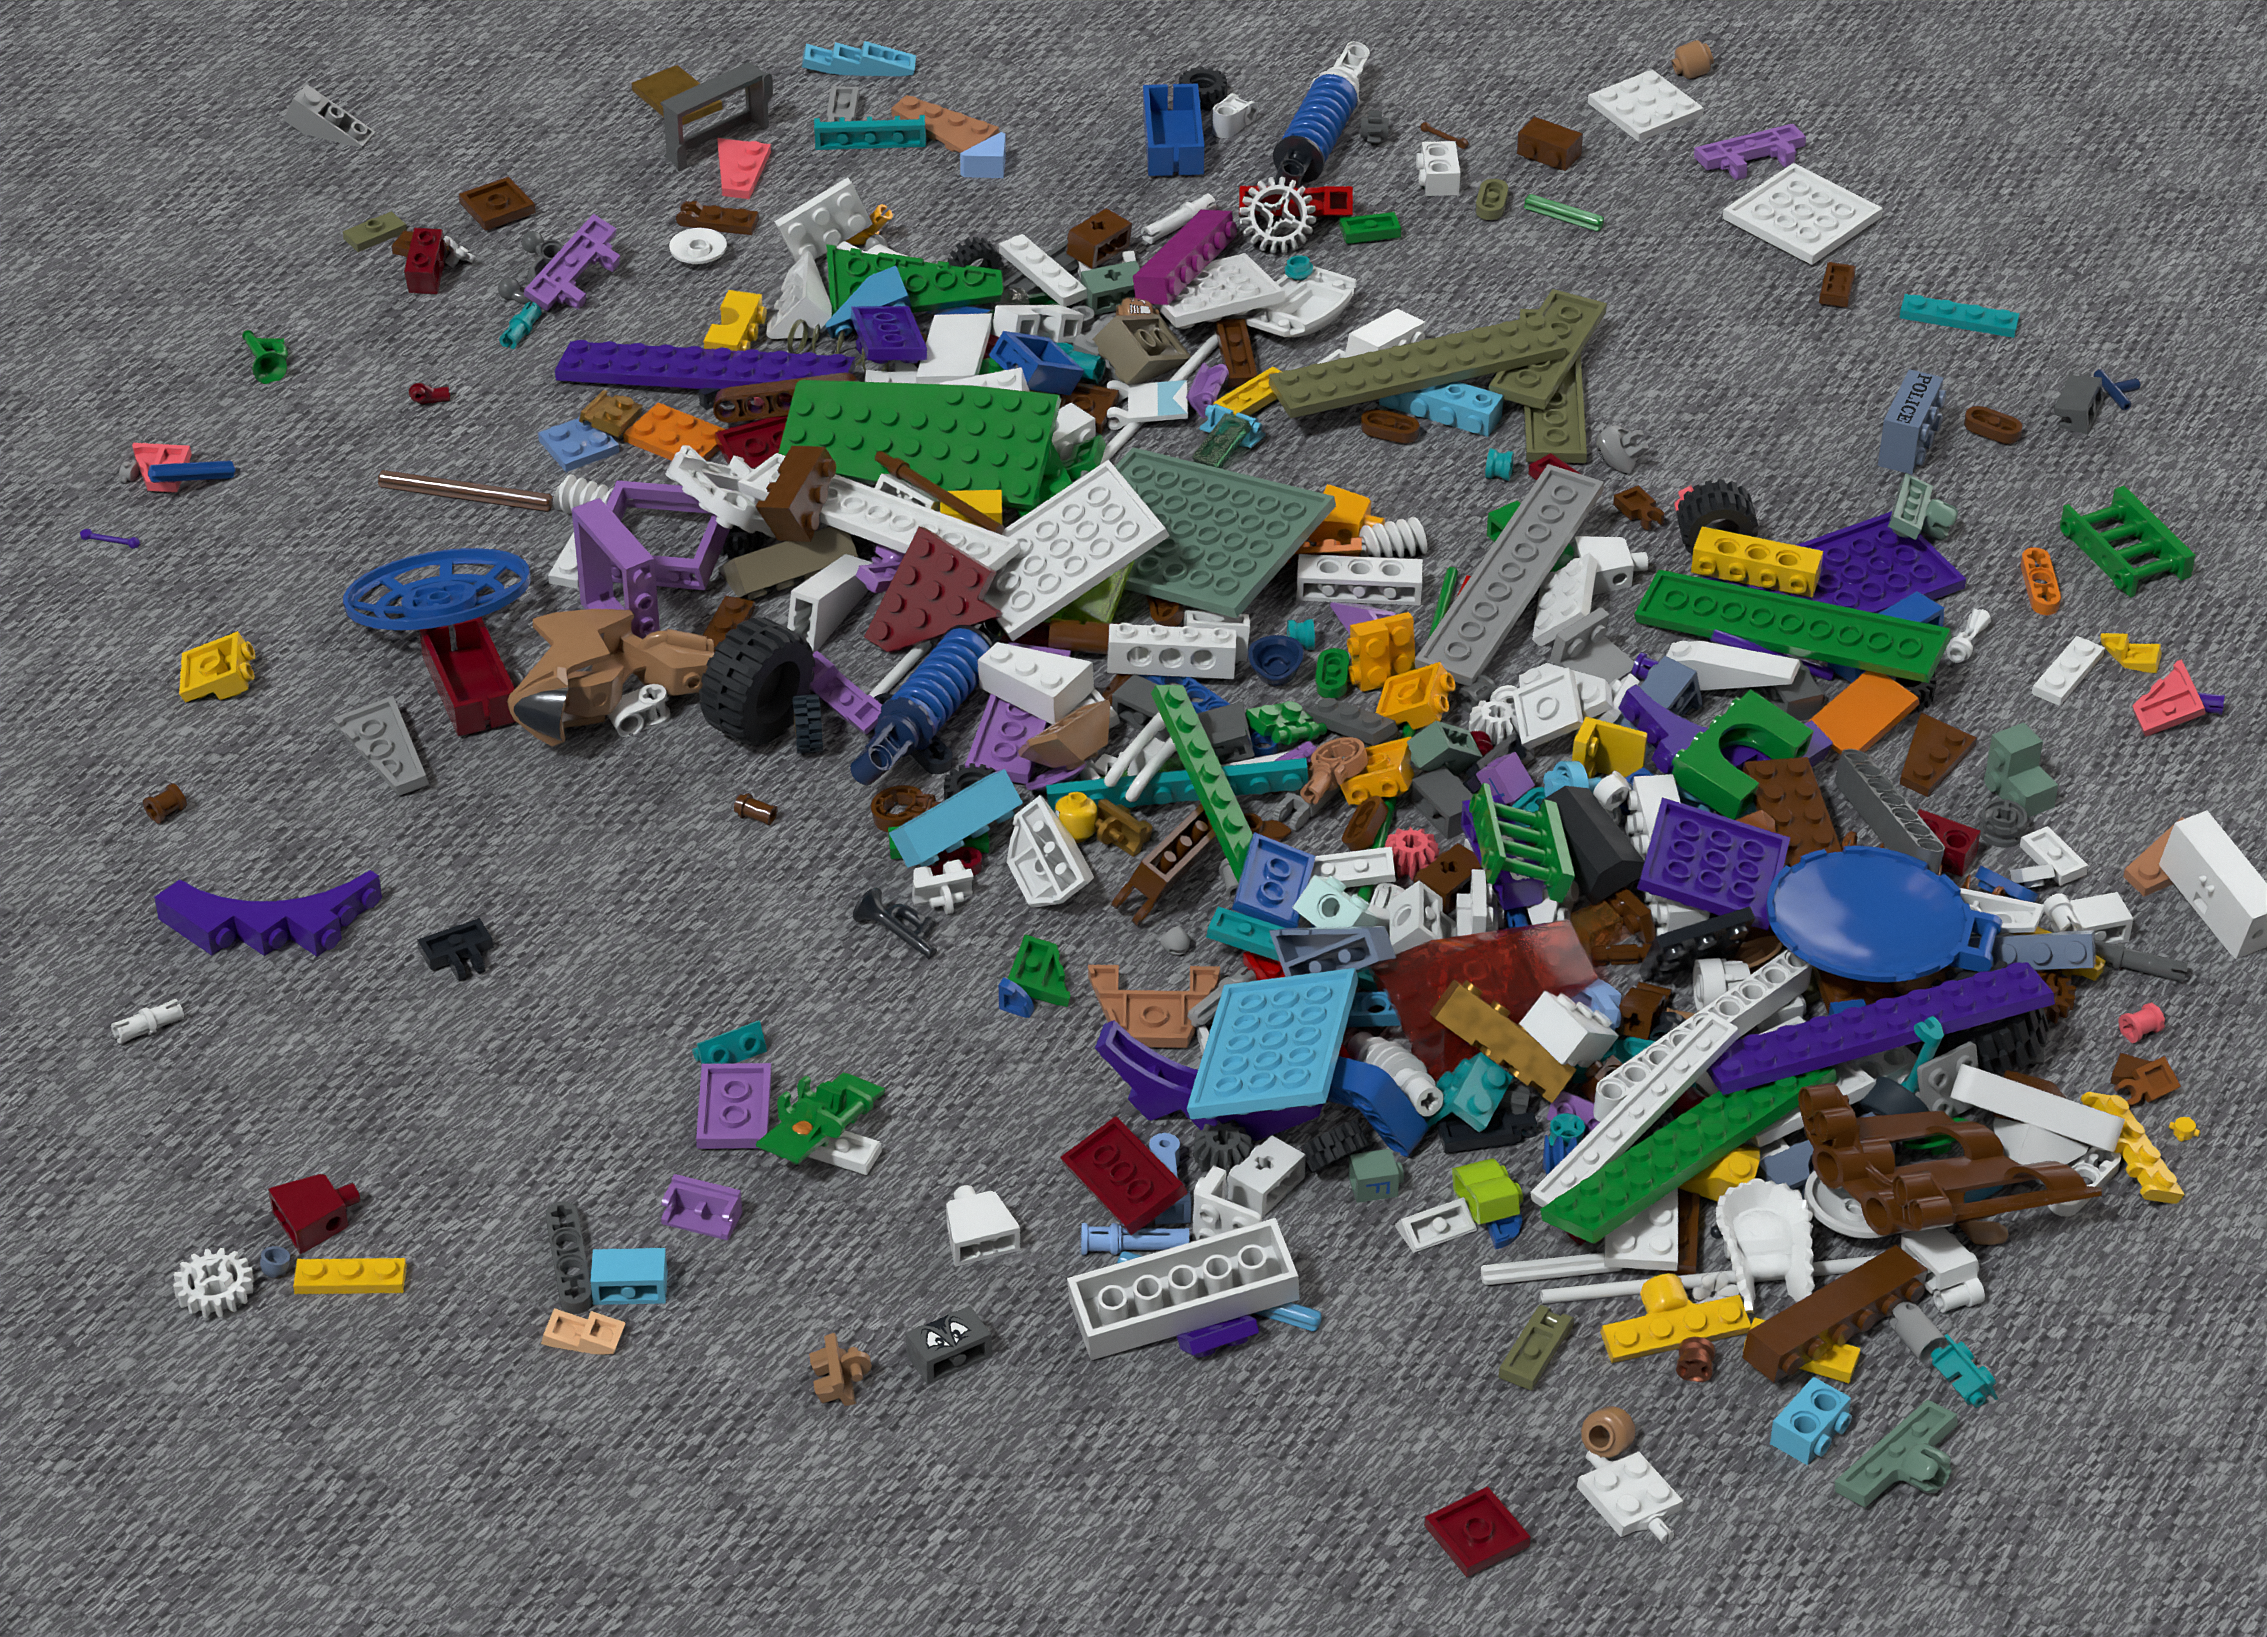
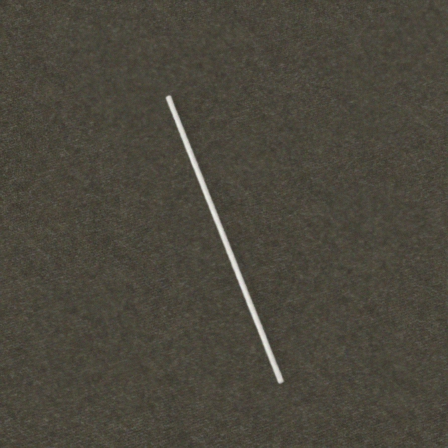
[868,332,1219,698]

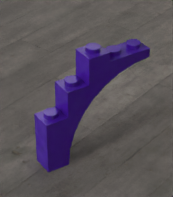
[1618,684,1833,775]
[154,870,382,957]
[1095,1020,1323,1141]

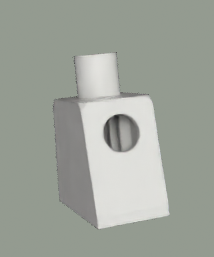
[1573,536,1648,595]
[946,1185,1020,1267]

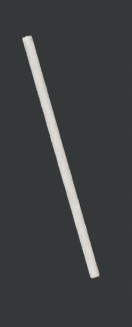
[1540,1256,1876,1304]

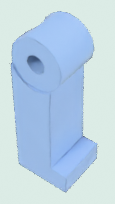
[1149,1133,1191,1224]

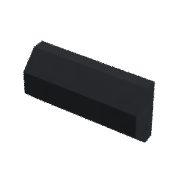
[1538,786,1644,906]

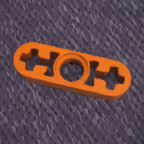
[2021,547,2061,615]

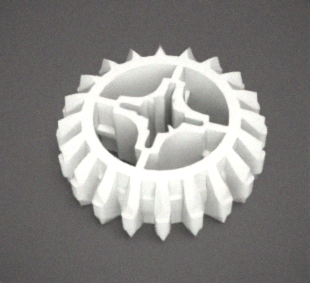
[1239,177,1316,254]

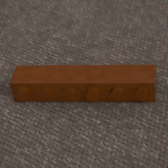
[1742,1245,1928,1383]

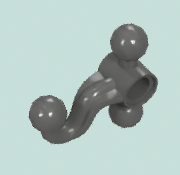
[498,231,583,304]

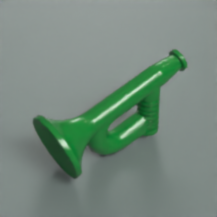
[242,330,288,384]

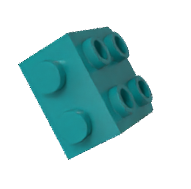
[1423,1052,1513,1132]

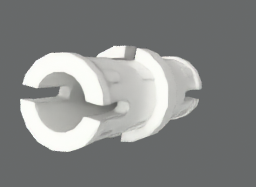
[111,999,184,1044]

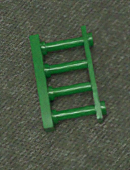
[2060,486,2196,598]
[1469,783,1575,903]

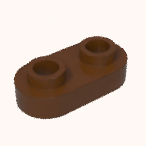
[1964,406,2023,444]
[1361,409,1419,443]
[1146,595,1185,627]
[1342,796,1388,852]

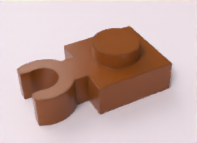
[2114,1056,2181,1107]

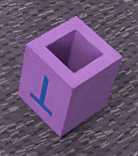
[1476,752,1535,806]

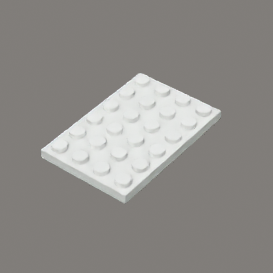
[983,459,1169,641]

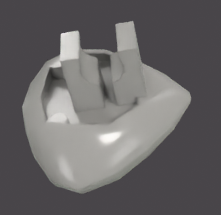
[1596,425,1649,474]

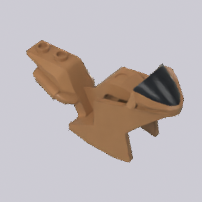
[507,609,714,746]

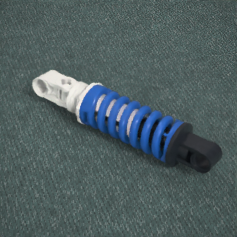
[1273,41,1370,188]

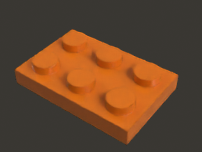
[623,402,725,461]

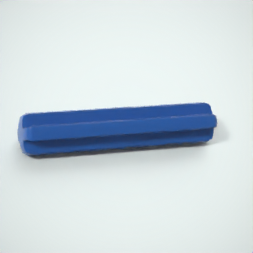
[148,460,235,483]

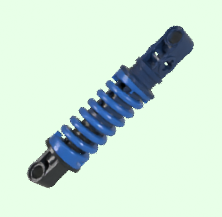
[850,619,1005,786]

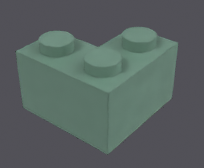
[1984,722,2058,818]

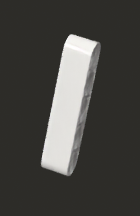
[1950,1064,2125,1153]

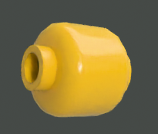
[1055,792,1097,843]

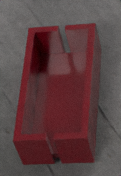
[419,617,516,736]

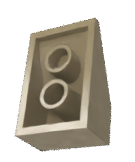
[1092,314,1191,384]

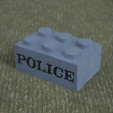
[1878,369,1946,474]

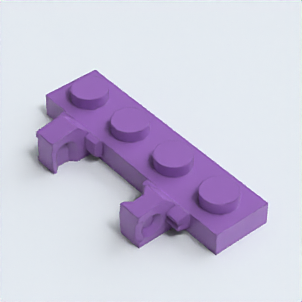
[1694,124,1806,180]
[524,214,620,311]

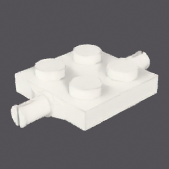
[1577,1451,1683,1544]

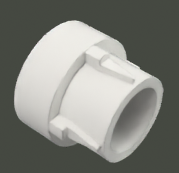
[1693,958,1750,1011]

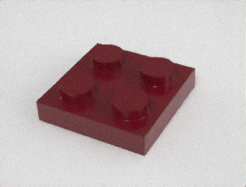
[1424,1486,1531,1577]

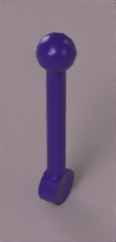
[80,529,140,549]

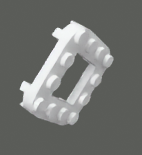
[665,445,775,538]

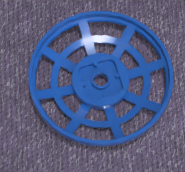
[343,548,531,630]

